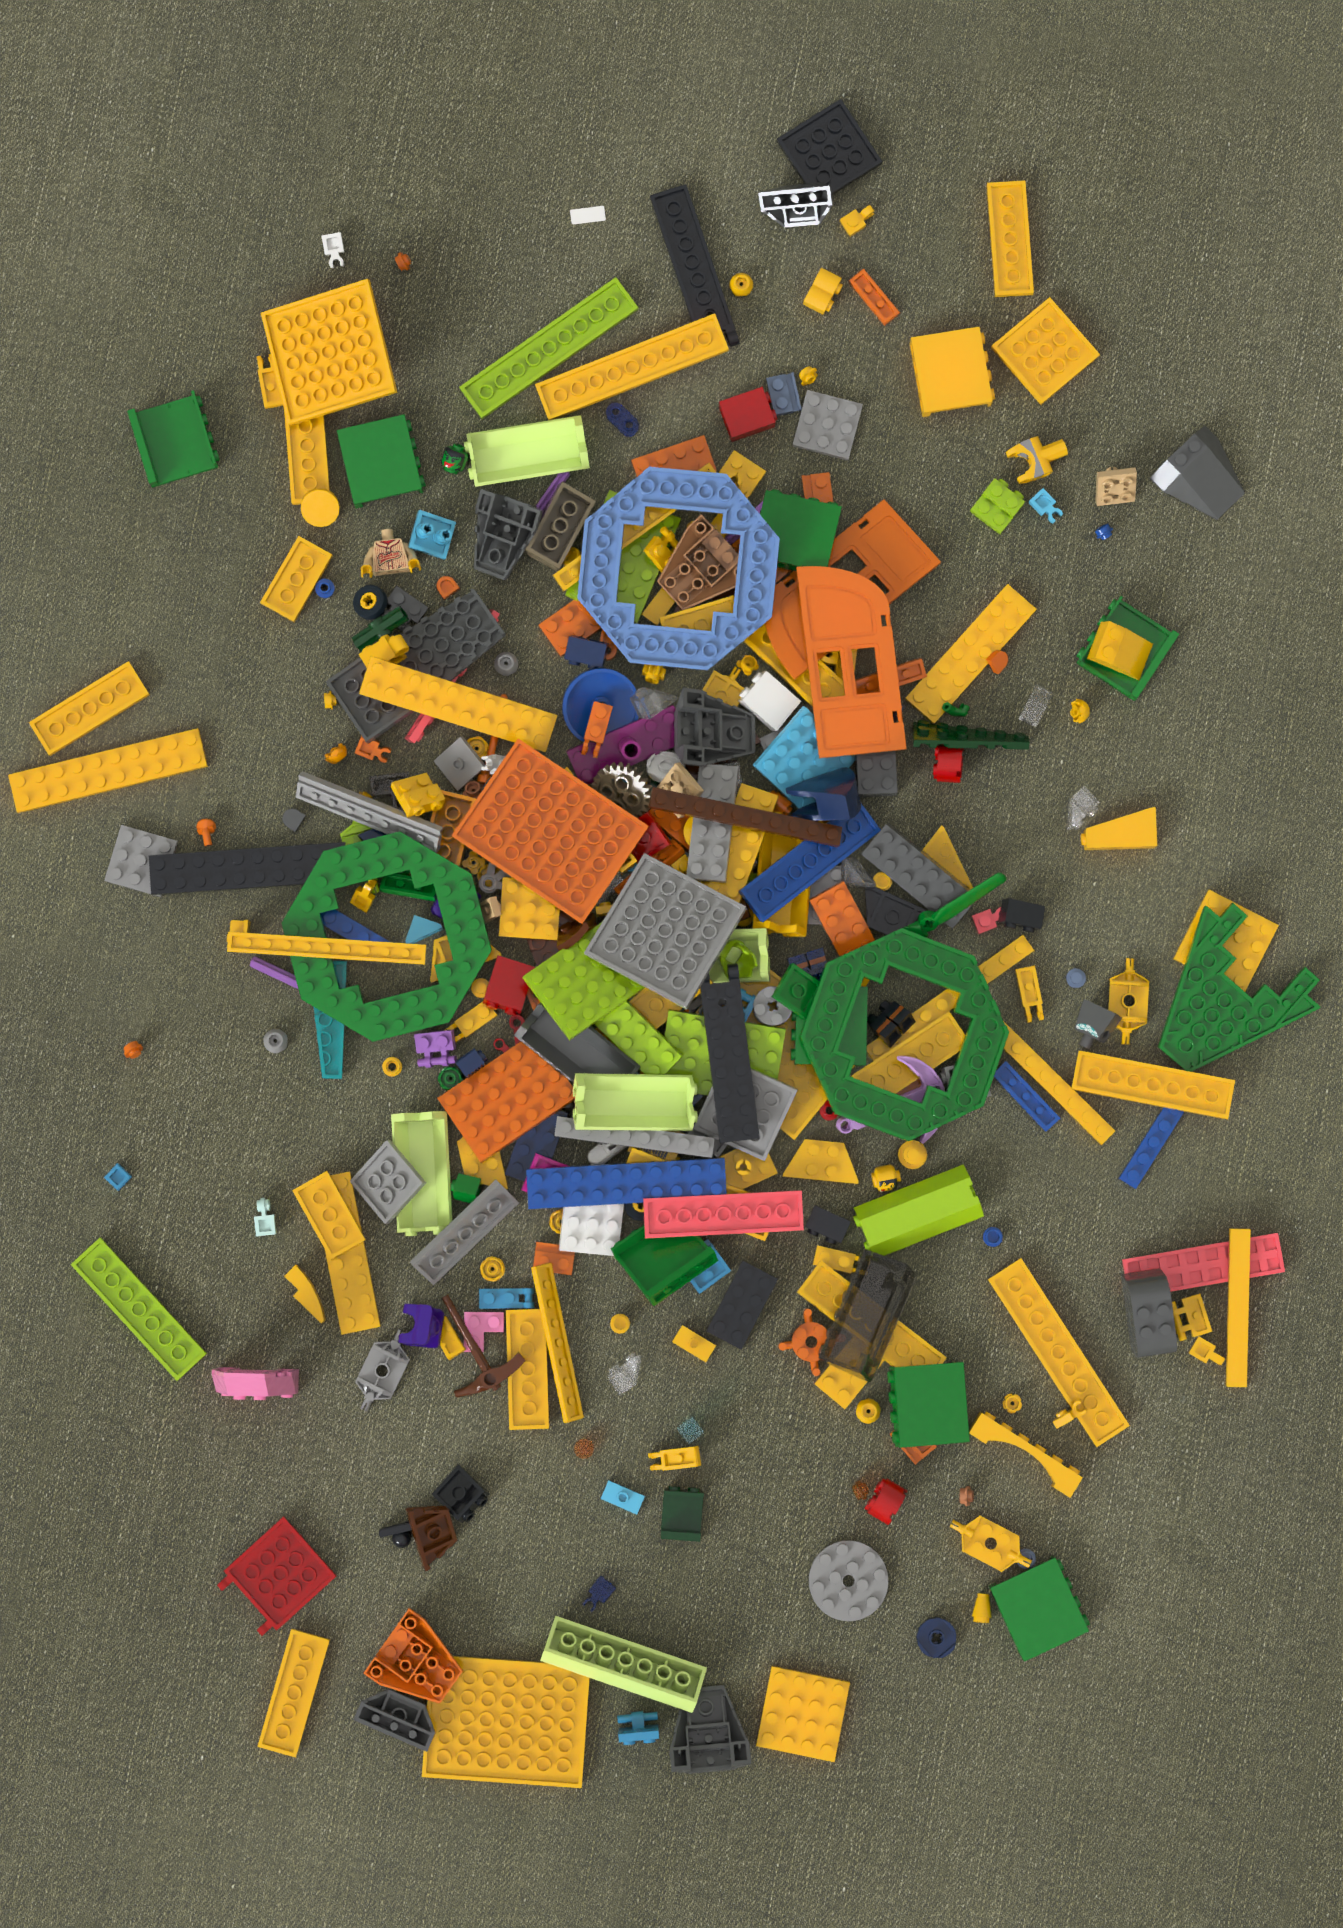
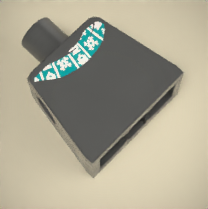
[1075,999,1122,1049]

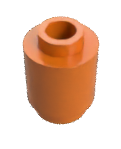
[770,790,793,815]

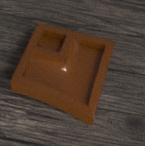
[557,912,597,951]

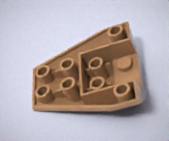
[657,514,739,610]

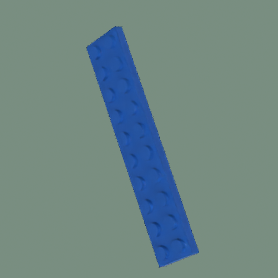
[526,1157,727,1209]

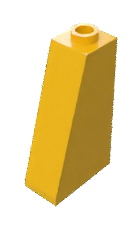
[1081,807,1157,850]

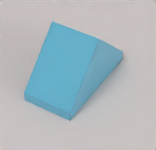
[405,915,443,944]

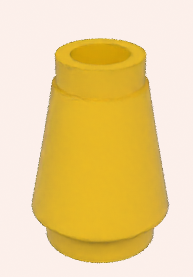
[972,1593,991,1623]

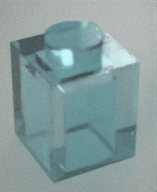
[676,1416,704,1445]

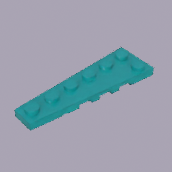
[314,961,347,1079]

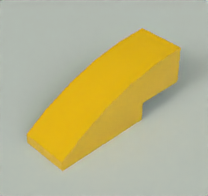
[284,1265,326,1323]

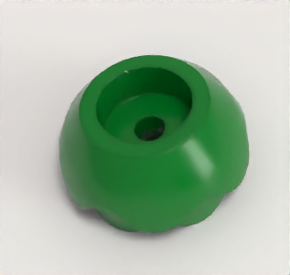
[438,1066,463,1091]

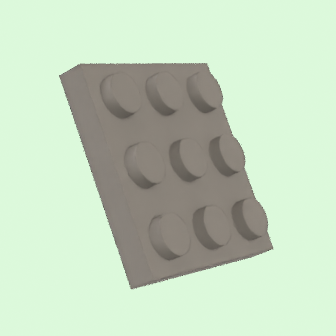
[792,390,863,461]
[104,825,178,898]
[350,1140,426,1224]

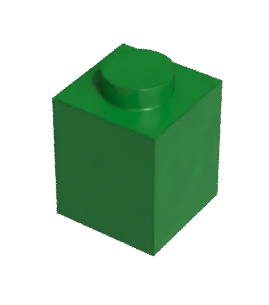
[450,1173,482,1203]

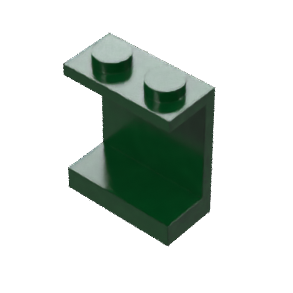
[661,1486,704,1542]

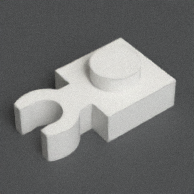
[322,232,345,268]
[481,754,506,775]

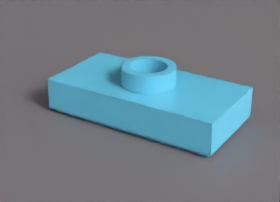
[601,1480,645,1515]

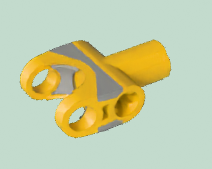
[1006,436,1068,484]

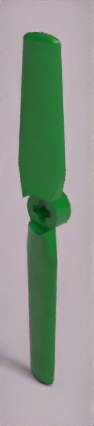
[903,872,1007,937]

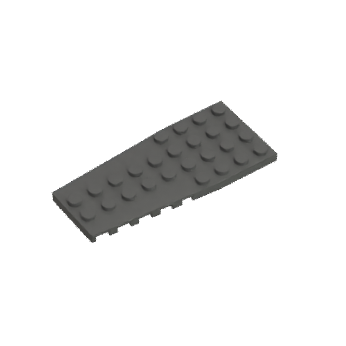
[326,588,506,744]

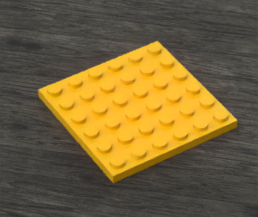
[261,279,397,426]

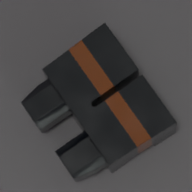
[867,1000,916,1047]

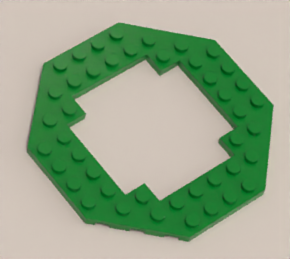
[282,831,492,1042]
[799,928,1009,1141]

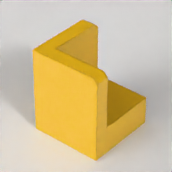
[227,920,251,942]

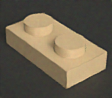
[480,896,501,923]

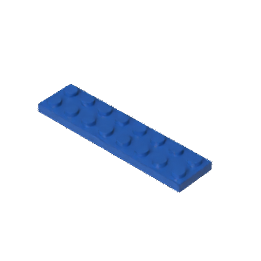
[738,804,881,922]

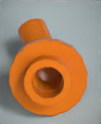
[196,819,216,846]

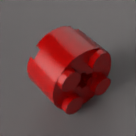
[933,744,964,783]
[864,1478,908,1525]

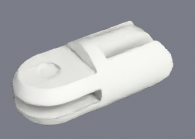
[588,1143,627,1165]

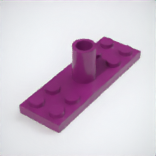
[566,704,675,785]

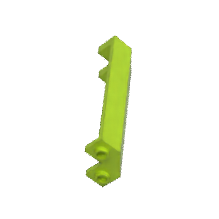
[853,1164,984,1260]

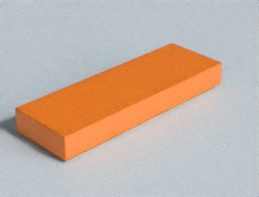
[849,269,900,326]

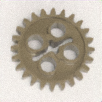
[591,762,652,818]

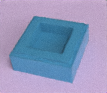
[104,1163,132,1191]

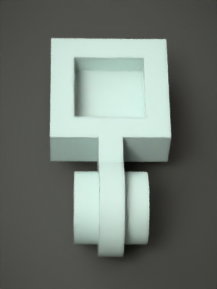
[254,1197,277,1236]

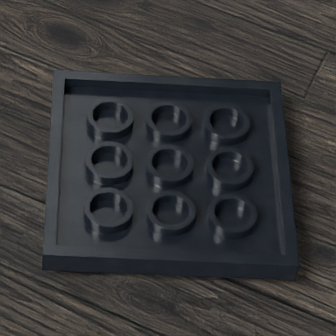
[776,99,883,195]

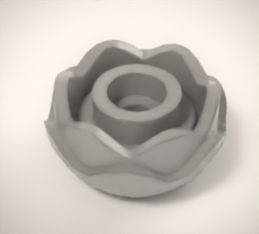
[494,652,518,676]
[263,1029,288,1053]

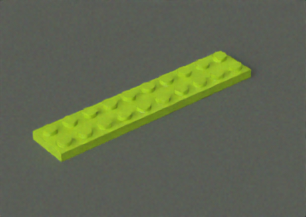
[459,277,639,419]

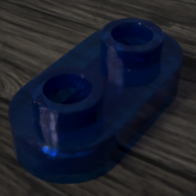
[606,403,639,437]

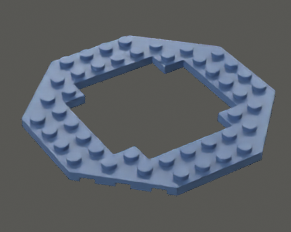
[577,467,780,670]

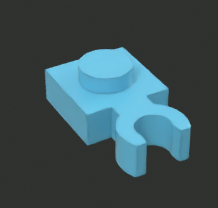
[1028,488,1063,524]

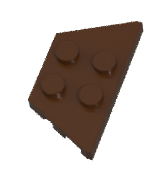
[405,1506,457,1571]

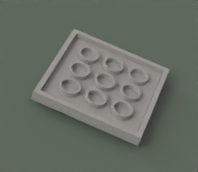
[693,1068,798,1161]

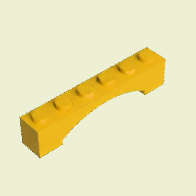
[969,1411,1083,1498]

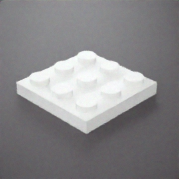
[558,1204,624,1256]

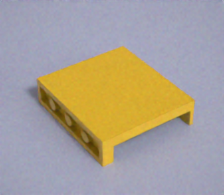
[910,327,995,417]

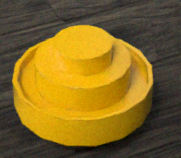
[898,1140,927,1169]

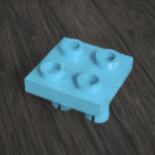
[408,510,456,560]

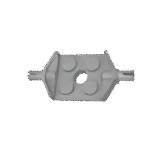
[355,1329,410,1412]

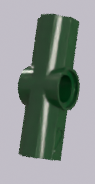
[352,606,409,652]

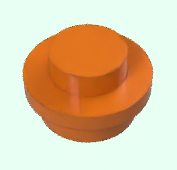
[395,252,411,271]
[124,1041,143,1059]

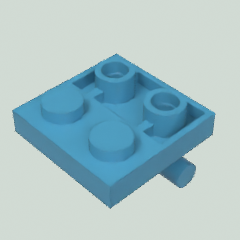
[690,1239,731,1294]
[617,1711,659,1745]

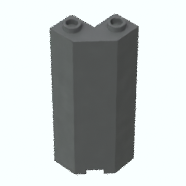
[514,1002,641,1084]

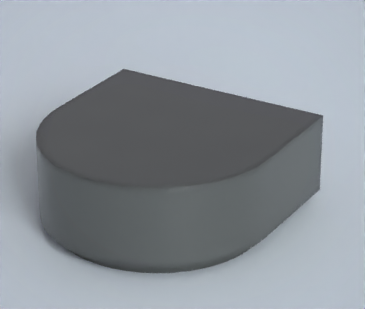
[282,809,306,832]

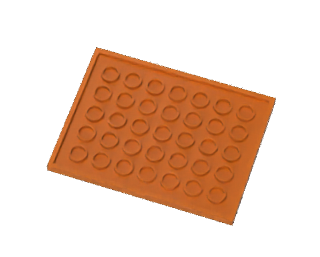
[451,738,649,924]

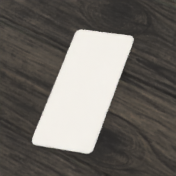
[570,206,606,225]

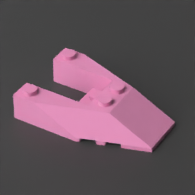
[212,1367,299,1400]

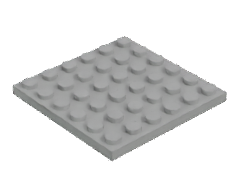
[584,853,747,1010]

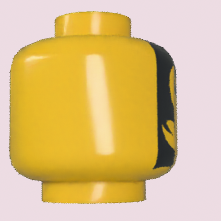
[871,1165,901,1192]

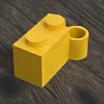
[359,634,409,668]

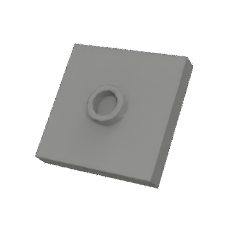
[434,736,486,791]

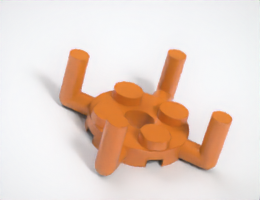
[778,1308,846,1376]

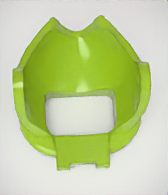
[719,940,758,979]

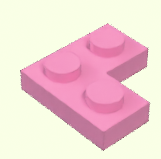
[464,1312,504,1352]

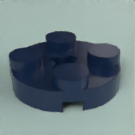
[916,1617,956,1658]

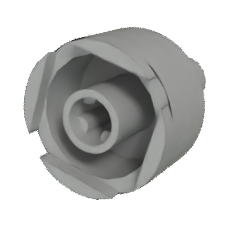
[753,986,792,1027]

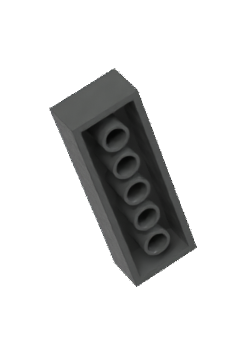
[861,822,973,929]

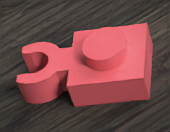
[971,907,1001,935]

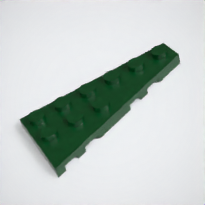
[912,720,1030,750]

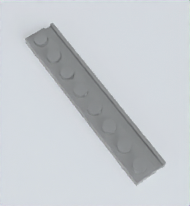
[296,771,443,853]

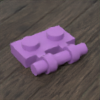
[414,1029,457,1068]

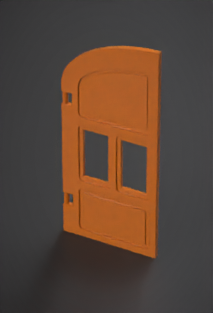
[765,500,941,680]
[796,566,907,759]

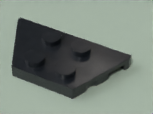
[865,883,929,935]

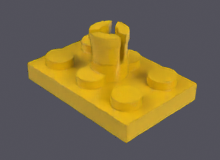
[719,450,766,499]
[718,1149,778,1189]

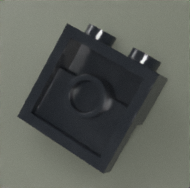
[432,1464,490,1523]

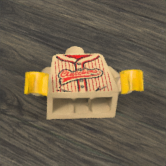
[361,529,421,578]

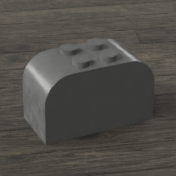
[1121,1268,1177,1358]

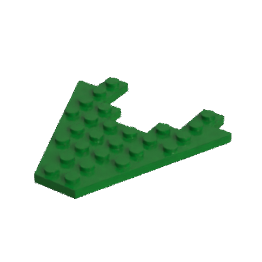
[1158,903,1320,1072]

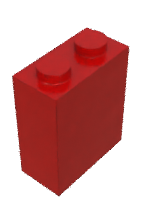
[718,387,778,442]
[483,955,535,1016]

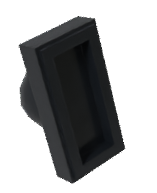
[379,1521,412,1548]

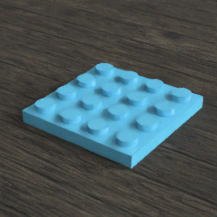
[753,706,856,809]

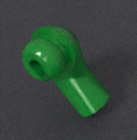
[942,702,970,717]

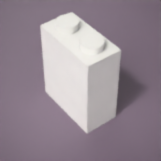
[738,671,801,732]

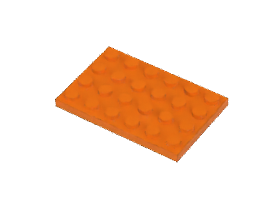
[437,1042,575,1163]

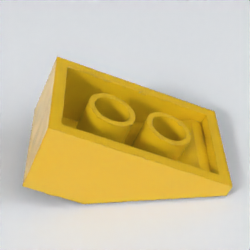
[1087,621,1153,680]

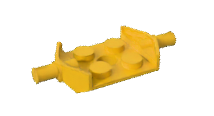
[1108,958,1149,1045]
[950,1516,1032,1572]

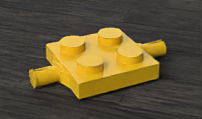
[702,666,744,707]

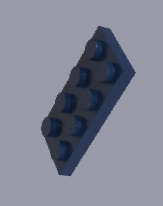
[505,1110,568,1181]

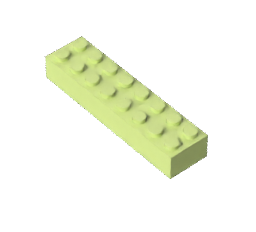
[540,1616,707,1713]

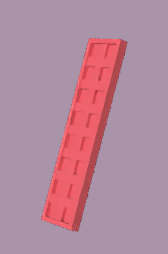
[1122,1233,1285,1292]

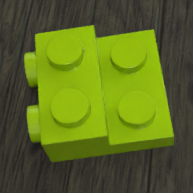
[970,478,1025,534]

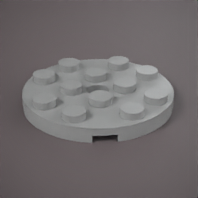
[808,1540,888,1621]

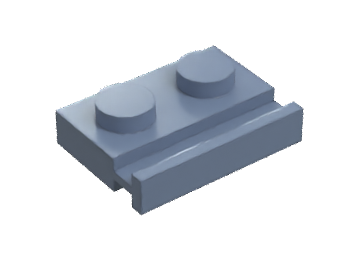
[766,372,802,416]

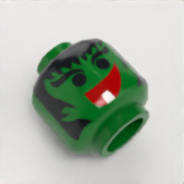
[441,443,469,474]

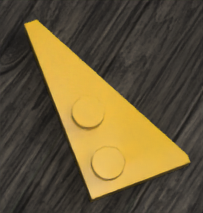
[923,825,973,889]

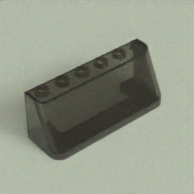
[818,1249,915,1382]

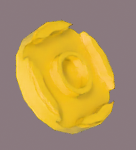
[301,488,340,527]

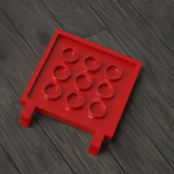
[217,1516,337,1636]

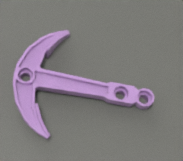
[836,1056,945,1144]

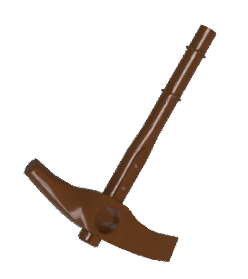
[441,1294,526,1398]

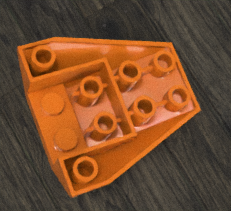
[364,1608,463,1704]

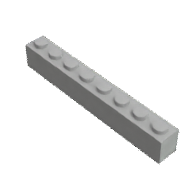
[554,1116,715,1158]

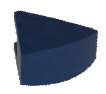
[786,767,861,821]

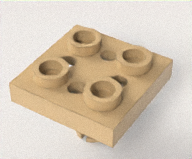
[1095,467,1137,506]
[657,762,704,818]

